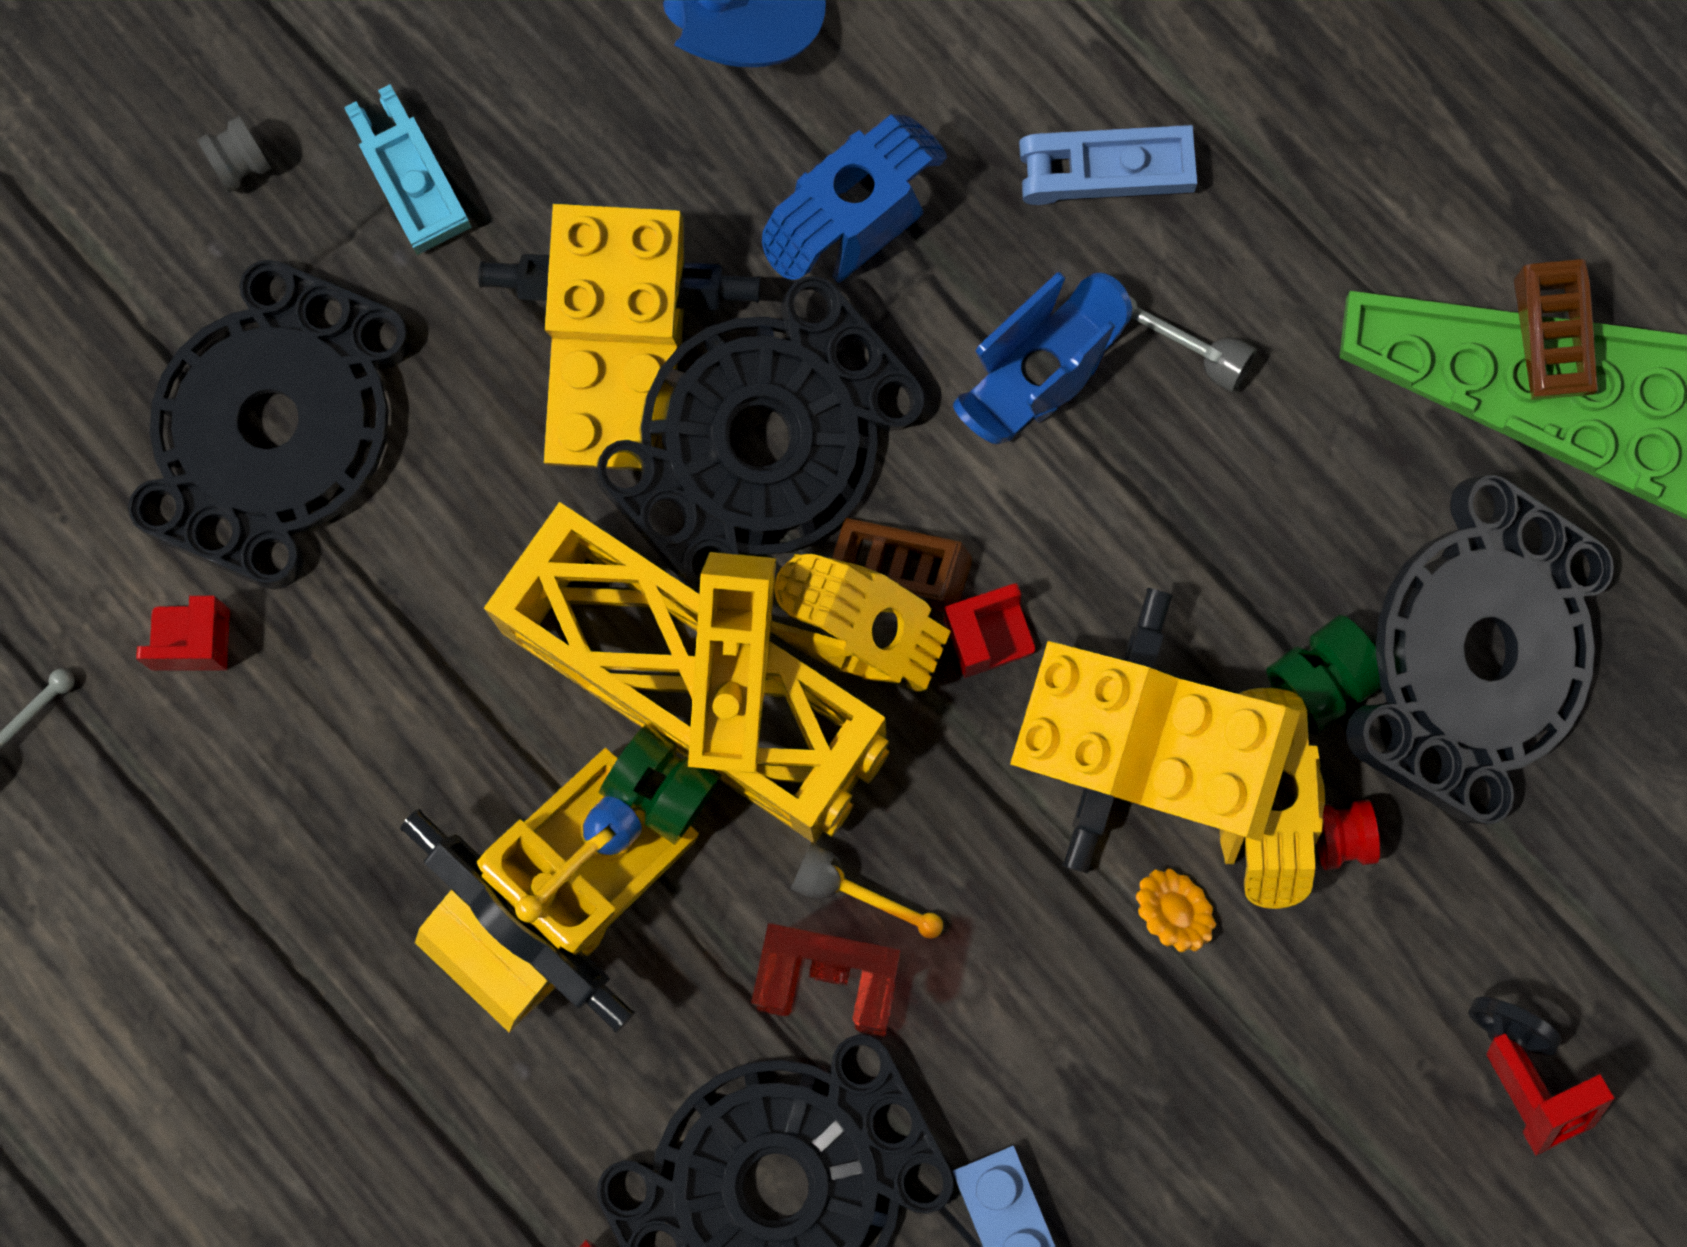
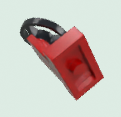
[1468,997,1614,1156]

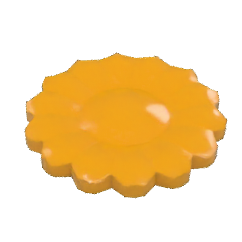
[1136,869,1216,952]

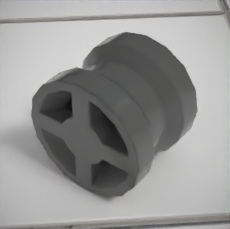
[197,115,272,193]

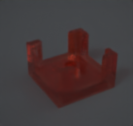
[751,923,901,1038]

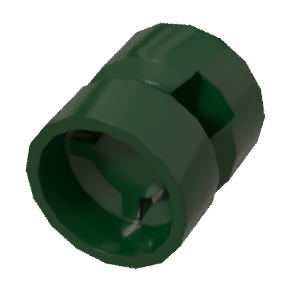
[1266,614,1381,735]
[598,724,722,845]

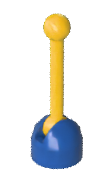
[515,796,642,923]

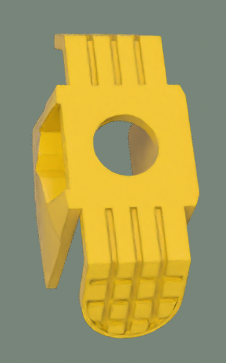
[771,554,951,692]
[1220,688,1325,909]

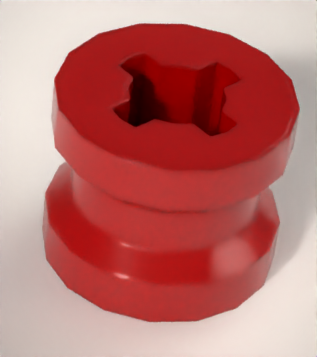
[1316,799,1380,871]

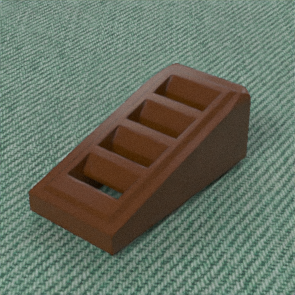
[1514,259,1598,400]
[832,518,972,612]

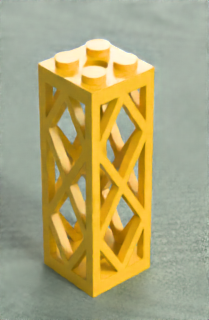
[484,502,890,843]

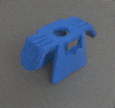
[762,114,947,283]
[953,272,1132,445]

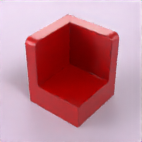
[944,583,1035,678]
[136,596,230,671]

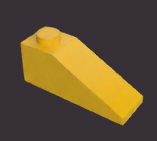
[688,552,776,773]

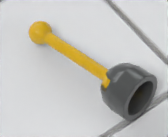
[790,842,943,939]

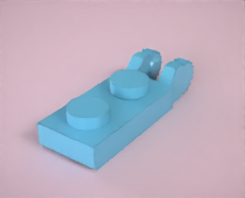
[344,84,472,255]

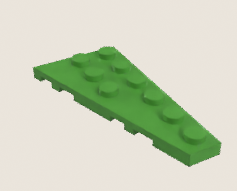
[1339,291,1687,519]

